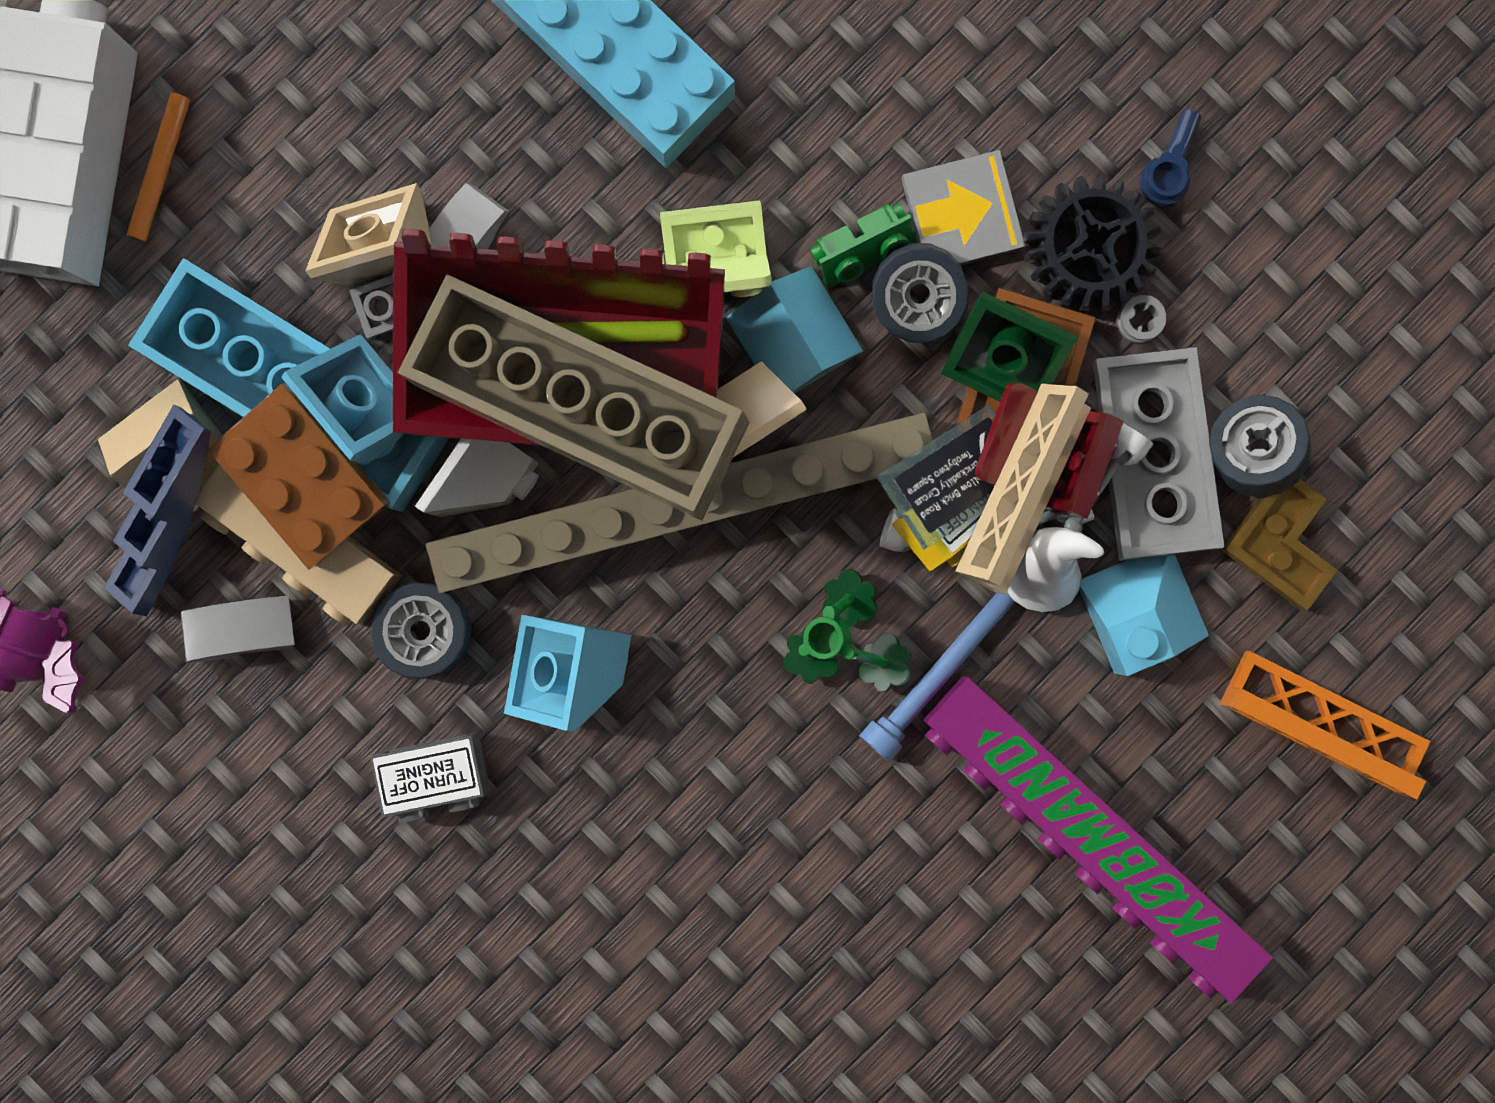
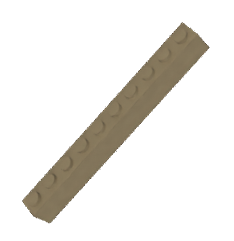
[426,412,935,593]

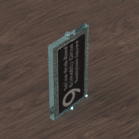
[877,405,996,550]

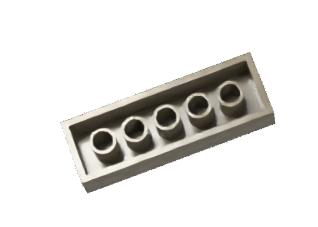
[398,275,749,521]

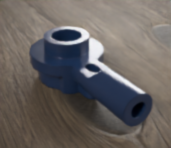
[1138,110,1202,207]

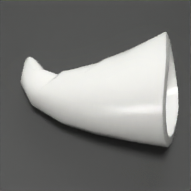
[1007,527,1104,612]

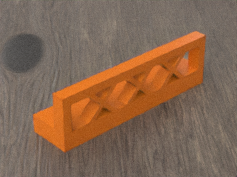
[1219,651,1431,799]

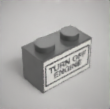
[370,732,490,823]

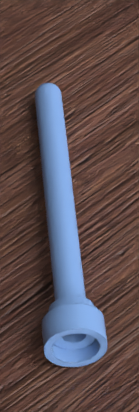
[859,592,1016,763]

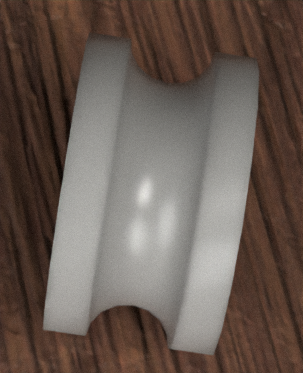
[1116,295,1166,343]

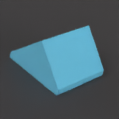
[726,266,863,394]
[281,334,405,466]

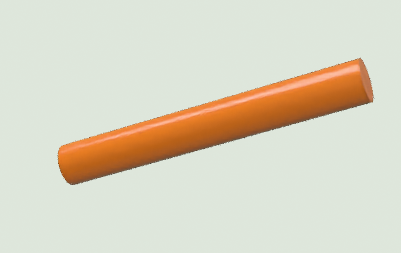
[126,92,190,242]

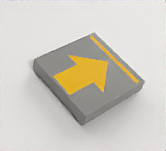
[901,150,1025,265]

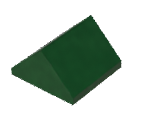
[941,292,1078,402]

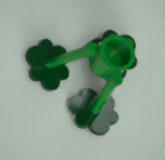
[783,569,911,692]

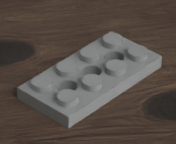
[1093,347,1224,561]

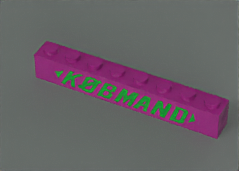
[922,675,1273,1004]

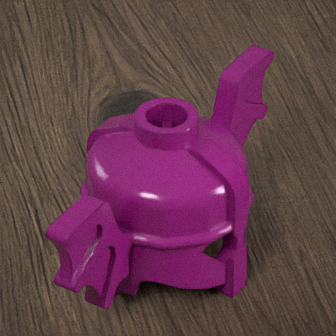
[0,589,85,713]

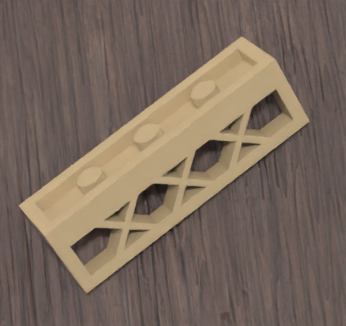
[956,384,1091,595]

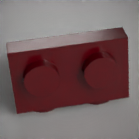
[975,383,1124,519]

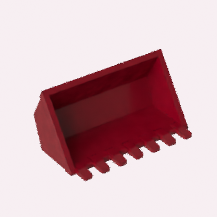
[393,229,725,445]

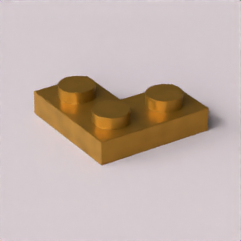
[1221,479,1338,611]

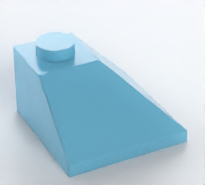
[1079,554,1209,676]
[504,615,632,732]

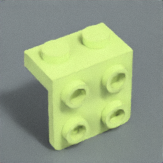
[660,200,772,297]

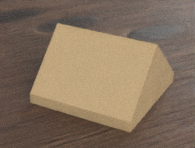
[305,183,432,286]
[717,361,807,457]
[98,379,223,490]

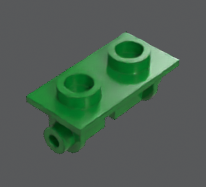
[809,204,916,289]

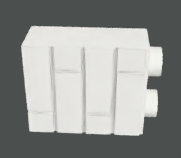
[0,0,138,287]

